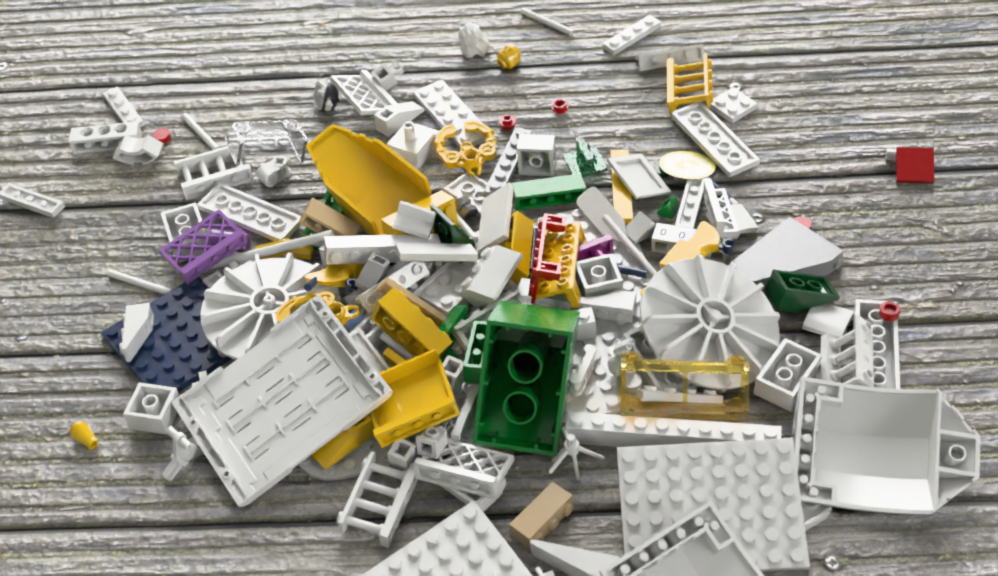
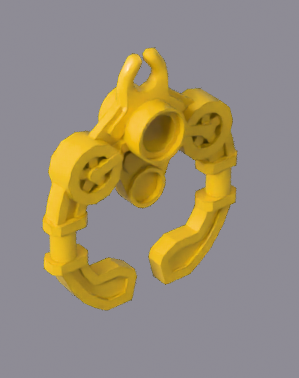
[433,120,497,177]
[276,291,361,349]

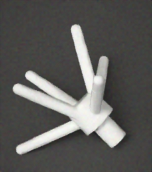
[548,427,605,481]

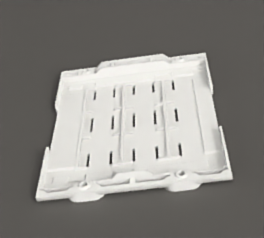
[171,294,392,507]

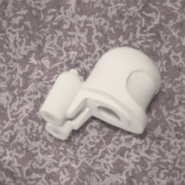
[607,338,637,376]

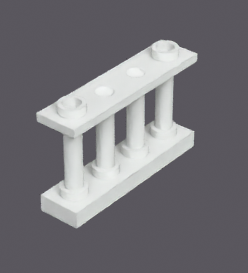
[174,142,254,200]
[342,261,429,314]
[820,315,874,387]
[336,451,418,548]

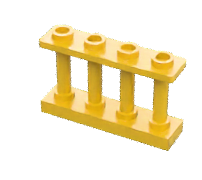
[667,53,714,115]

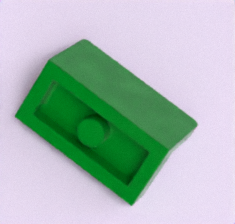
[439,305,470,349]

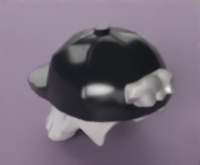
[312,78,340,111]

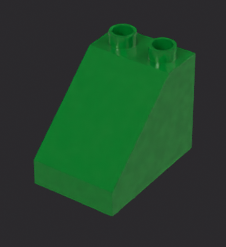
[472,301,580,456]

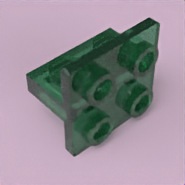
[563,136,607,177]

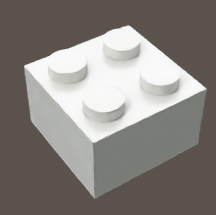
[123,383,179,435]

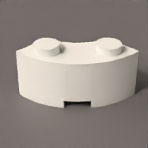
[112,135,163,165]

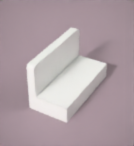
[392,201,436,240]

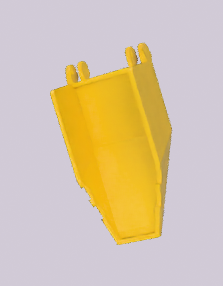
[306,124,433,235]

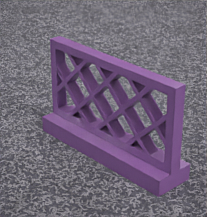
[159,209,247,285]

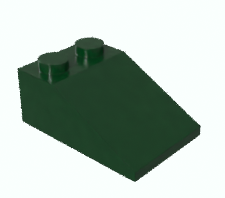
[430,204,475,263]
[766,269,840,312]

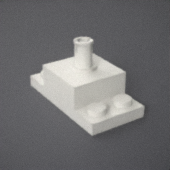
[387,121,439,170]

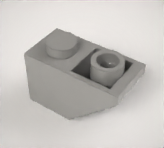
[355,253,391,292]

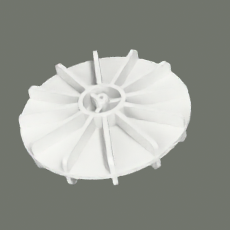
[200,253,341,360]
[639,255,780,393]

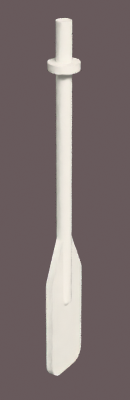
[577,187,657,277]

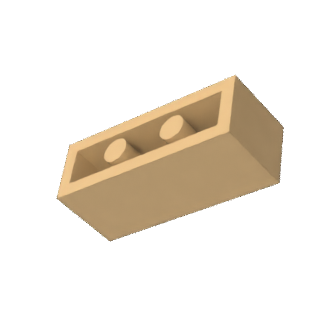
[298,197,360,236]
[509,481,573,551]

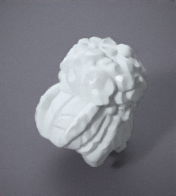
[458,23,490,58]

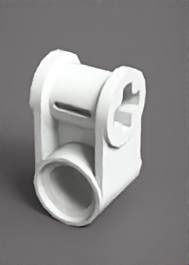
[256,156,291,187]

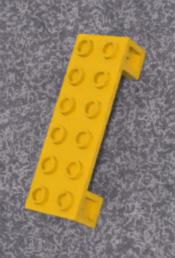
[536,222,587,308]

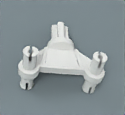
[162,426,206,481]

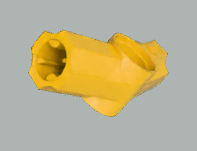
[256,238,314,260]

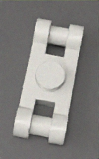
[570,344,597,396]

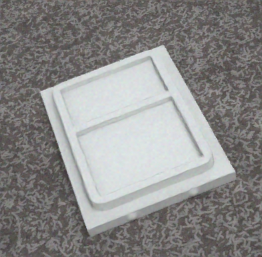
[607,154,671,199]

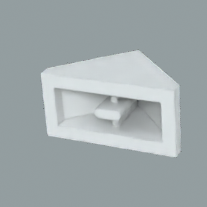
[626,211,656,244]

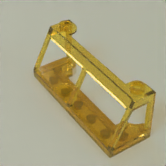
[618,352,749,420]

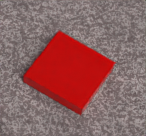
[896,147,934,184]

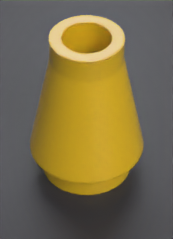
[69,421,99,450]

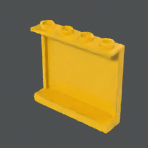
[370,349,460,448]

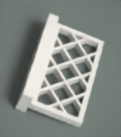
[330,70,397,115]
[414,439,514,499]

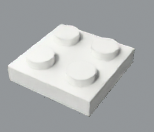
[710,87,757,124]

